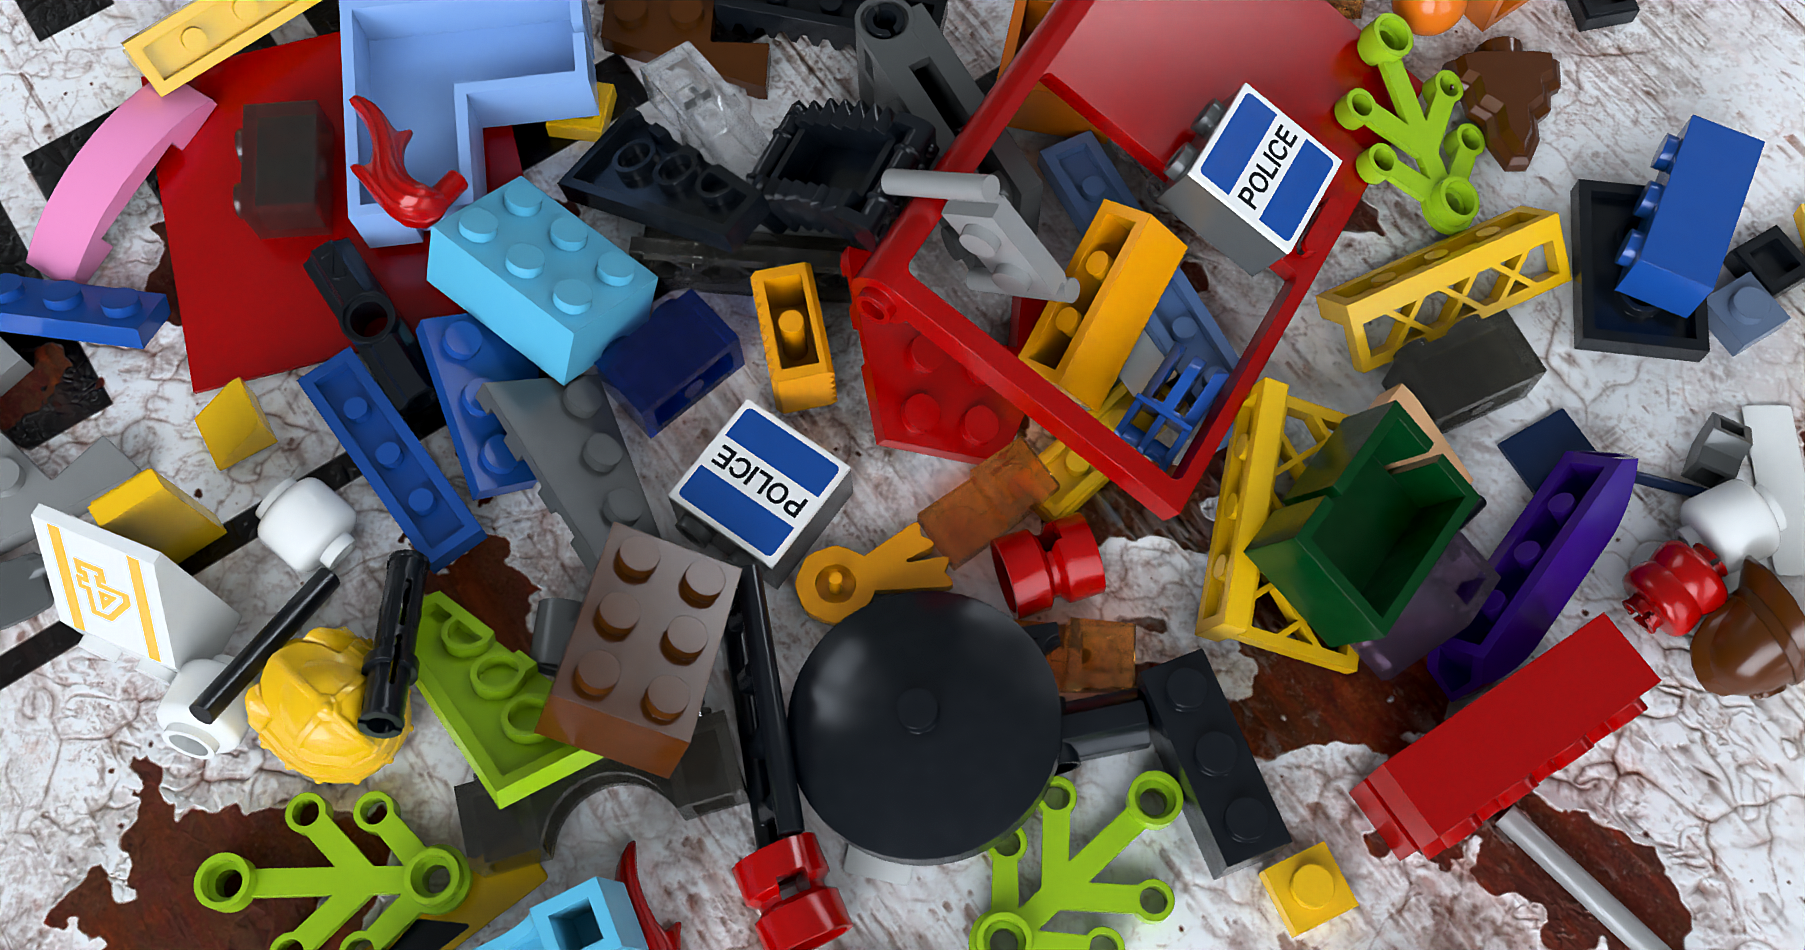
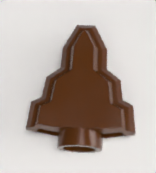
[1441,36,1561,172]

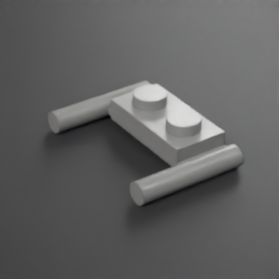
[881,168,1080,303]

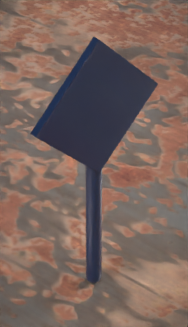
[1497,408,1709,498]

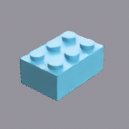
[426,176,658,386]

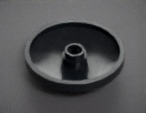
[787,591,1063,866]

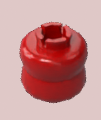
[1622,540,1728,637]

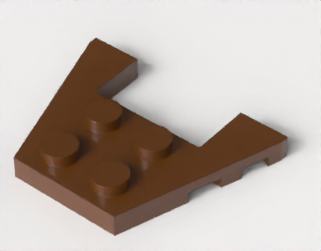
[600,0,771,99]

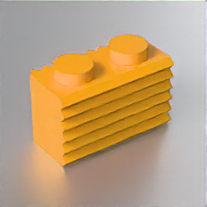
[750,262,838,414]

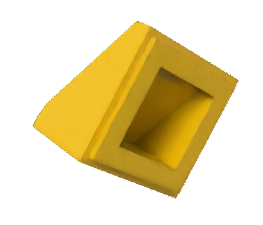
[194,377,278,471]

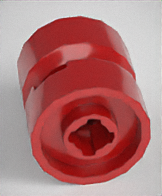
[990,512,1106,620]
[732,832,853,950]

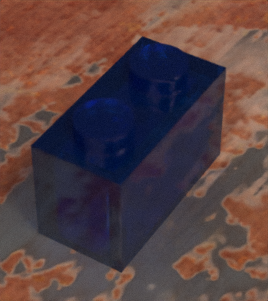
[594,288,745,439]

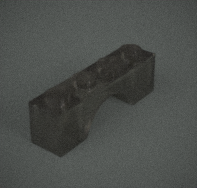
[454,707,749,878]

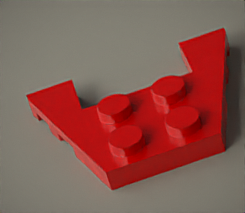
[840,246,1049,468]

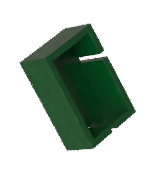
[1243,400,1480,647]

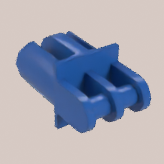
[1114,341,1230,473]

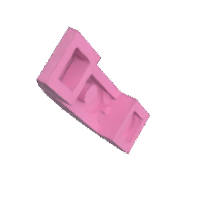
[26,82,217,284]

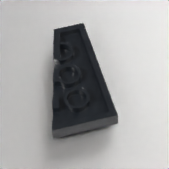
[557,105,772,254]

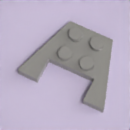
[0,336,142,556]

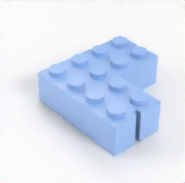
[339,0,600,248]

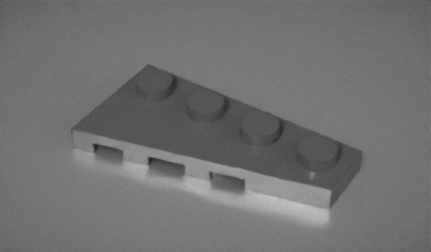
[475,374,662,576]

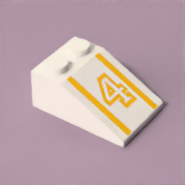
[31,503,243,686]

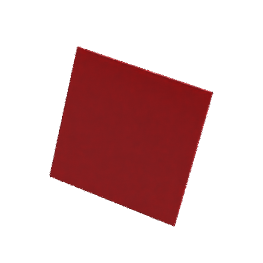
[141,31,524,394]

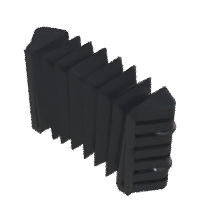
[746,98,940,252]

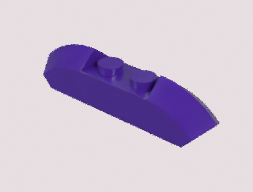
[1427,450,1639,702]

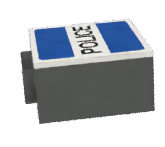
[1156,83,1342,277]
[668,398,853,590]

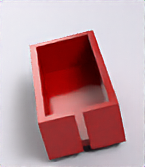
[1348,612,1662,861]

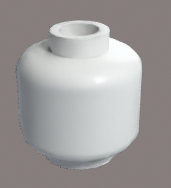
[255,477,357,572]
[1674,479,1787,574]
[156,654,257,759]

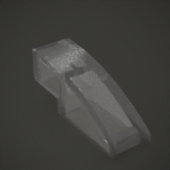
[639,41,770,181]

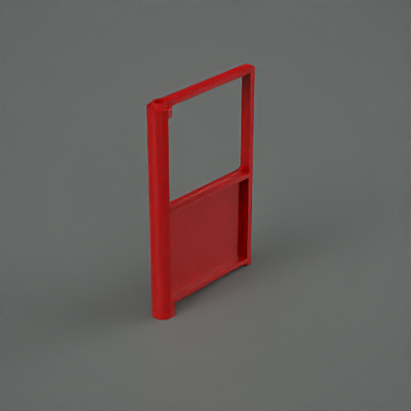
[851,0,1423,521]

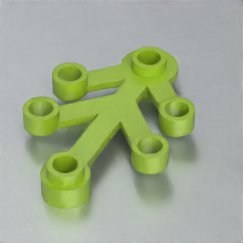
[1334,12,1485,235]
[968,770,1184,950]
[194,791,473,950]

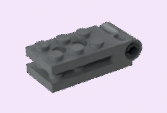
[855,0,1043,270]

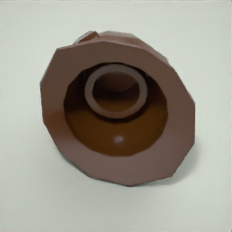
[1690,555,1805,699]

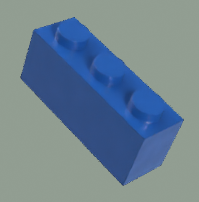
[1615,115,1765,319]

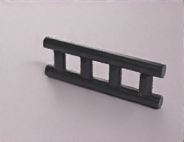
[723,564,805,850]

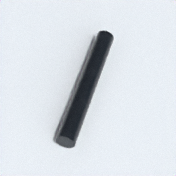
[189,568,340,725]

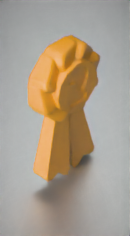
[795,522,953,626]

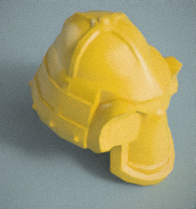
[244,626,414,785]

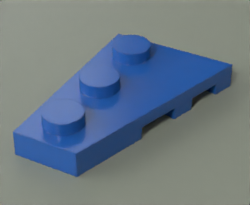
[415,313,539,501]

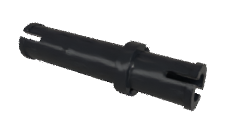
[357,549,431,739]

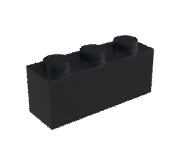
[1133,648,1293,880]

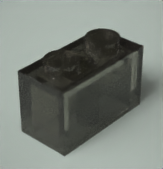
[233,100,335,239]
[1381,309,1547,434]

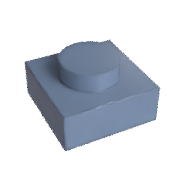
[1707,272,1791,357]

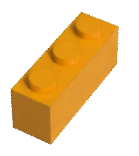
[1018,198,1188,412]

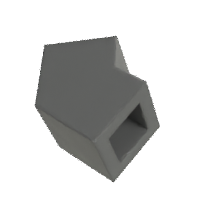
[1680,412,1753,489]

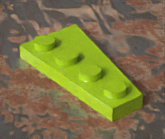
[395,591,604,809]

